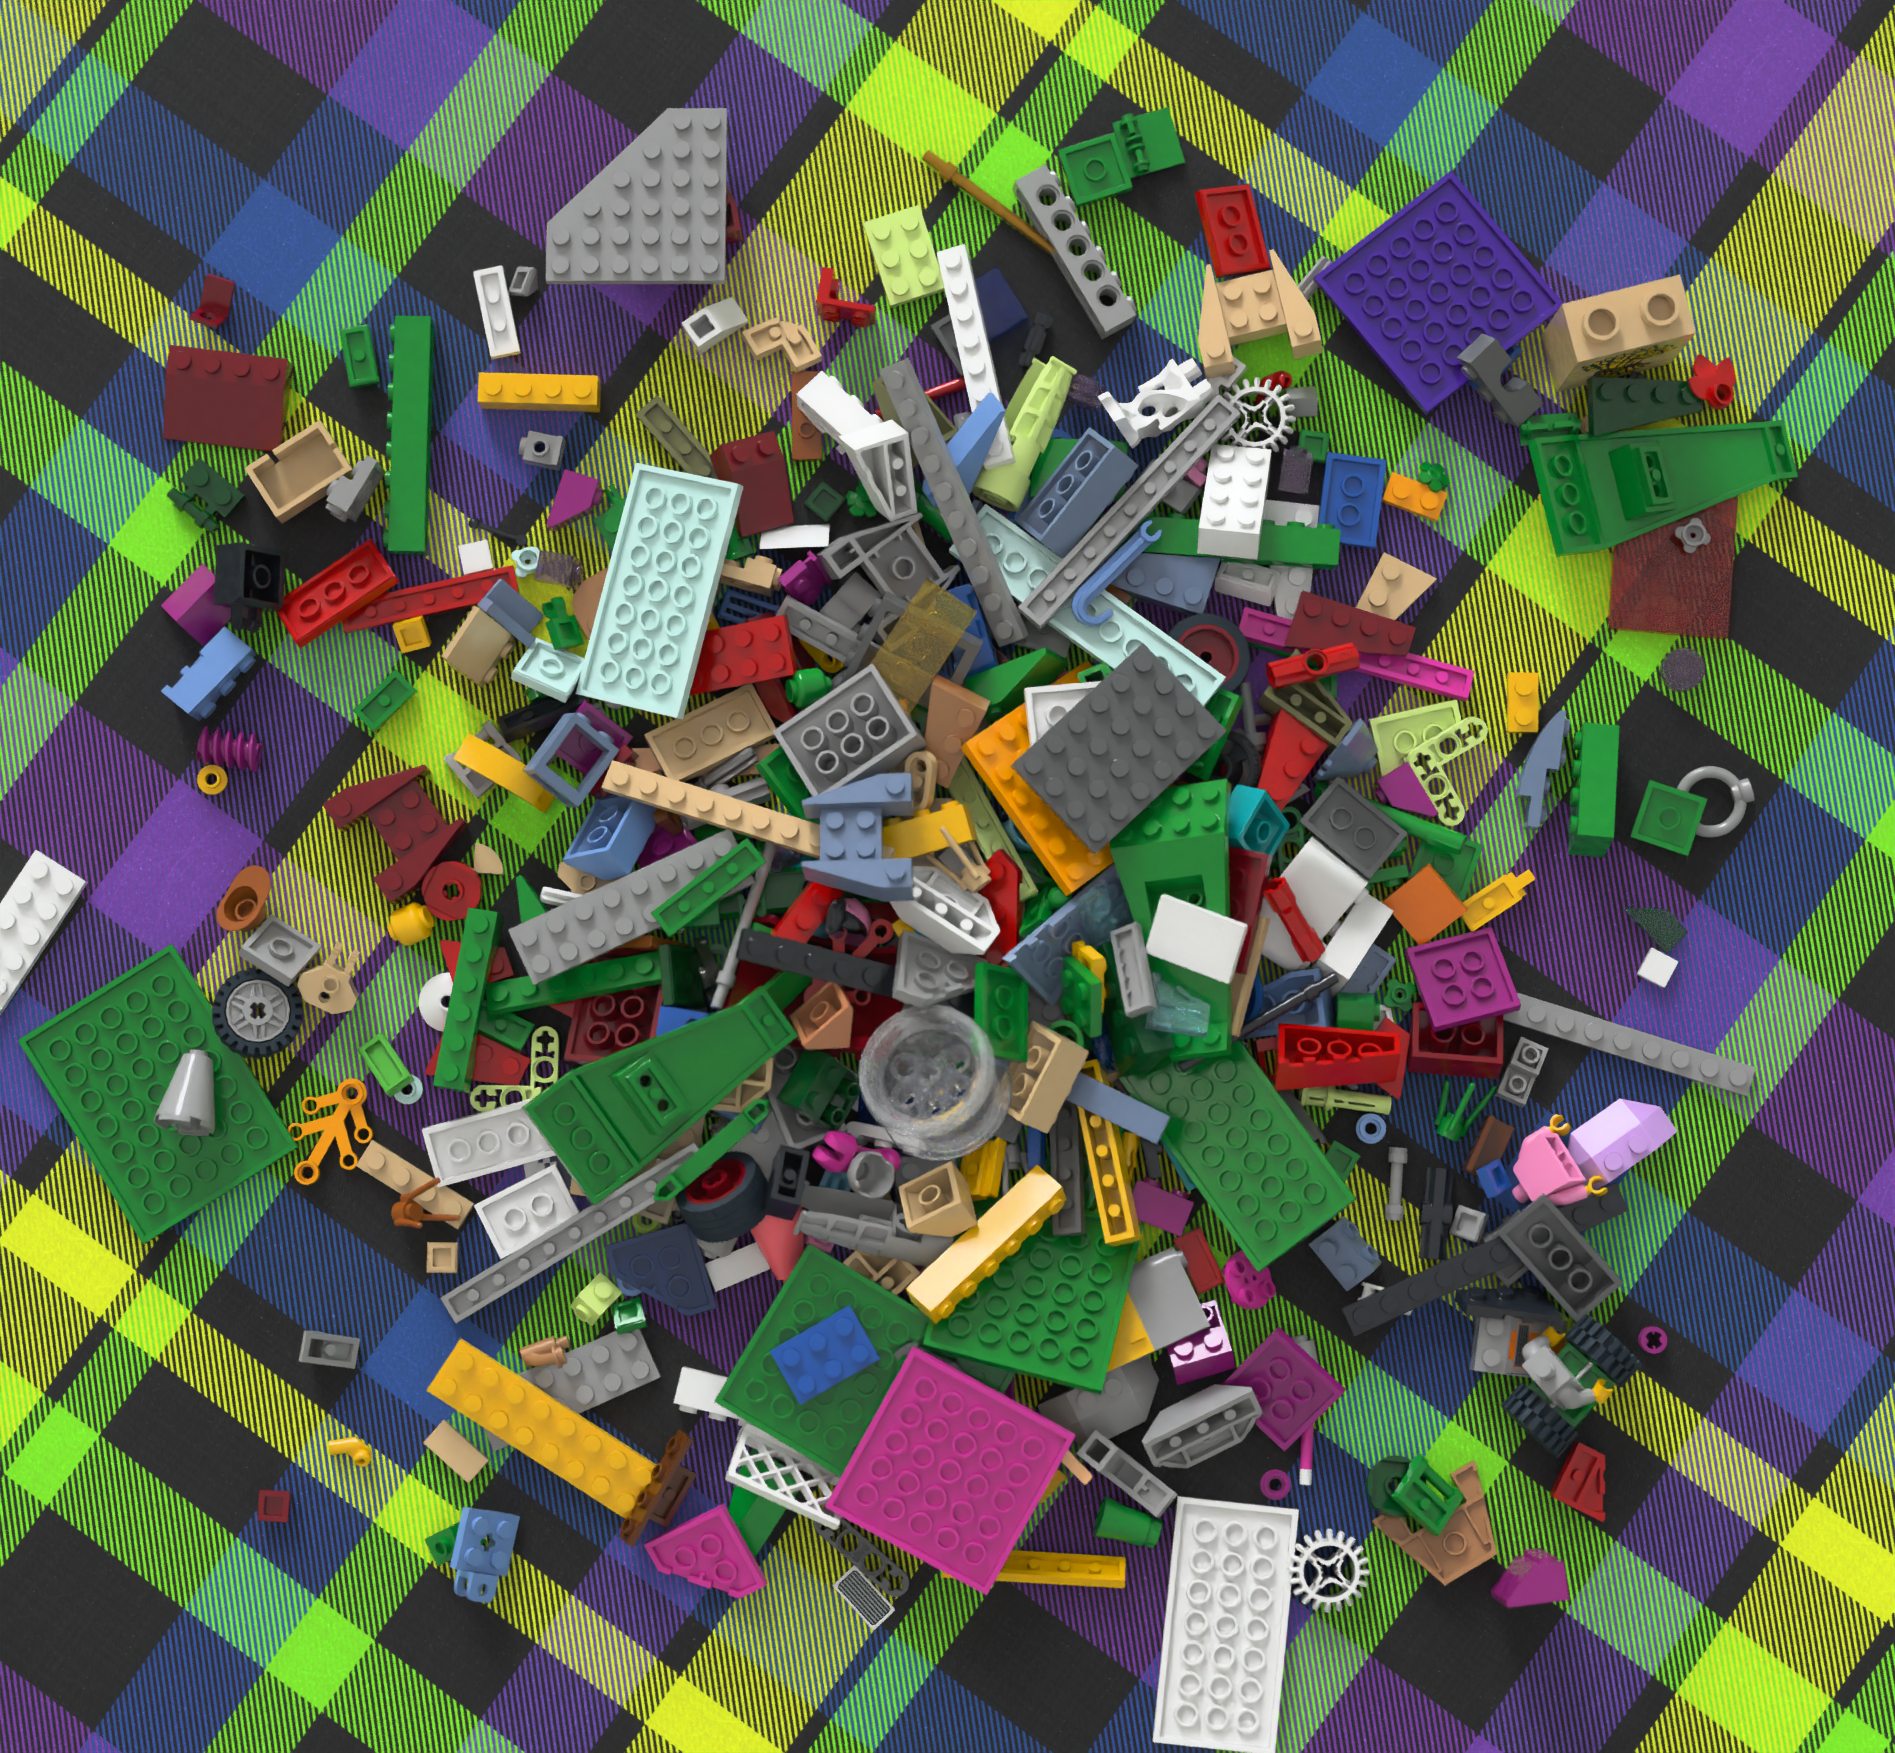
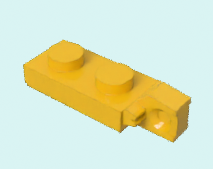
[1460,869,1536,932]

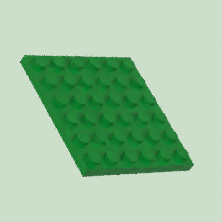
[922,1187,1144,1395]

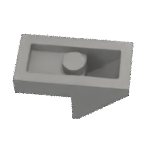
[299,1331,360,1369]

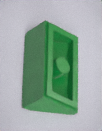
[764,970,813,1012]

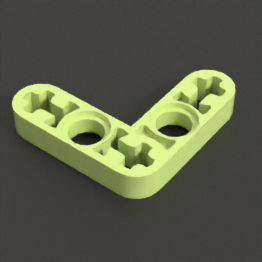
[1407,717,1488,826]
[470,1026,560,1112]

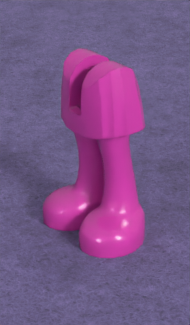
[812,1130,901,1173]

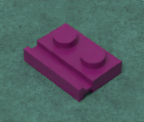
[777,551,833,606]

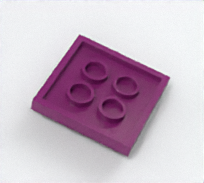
[1405,927,1521,1032]
[1221,1326,1346,1451]

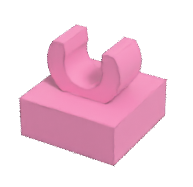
[1183,458,1209,490]

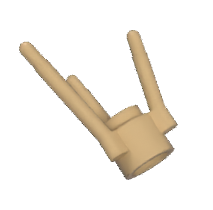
[926,826,992,894]

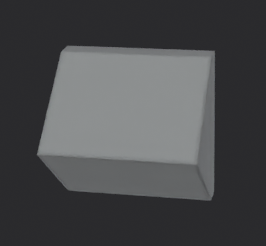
[1285,386,1318,418]

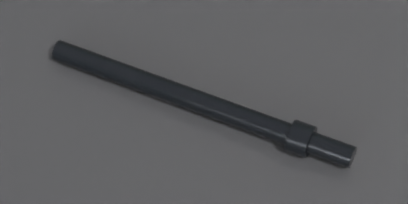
[1177,972,1339,1073]

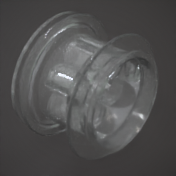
[859,1005,1012,1161]

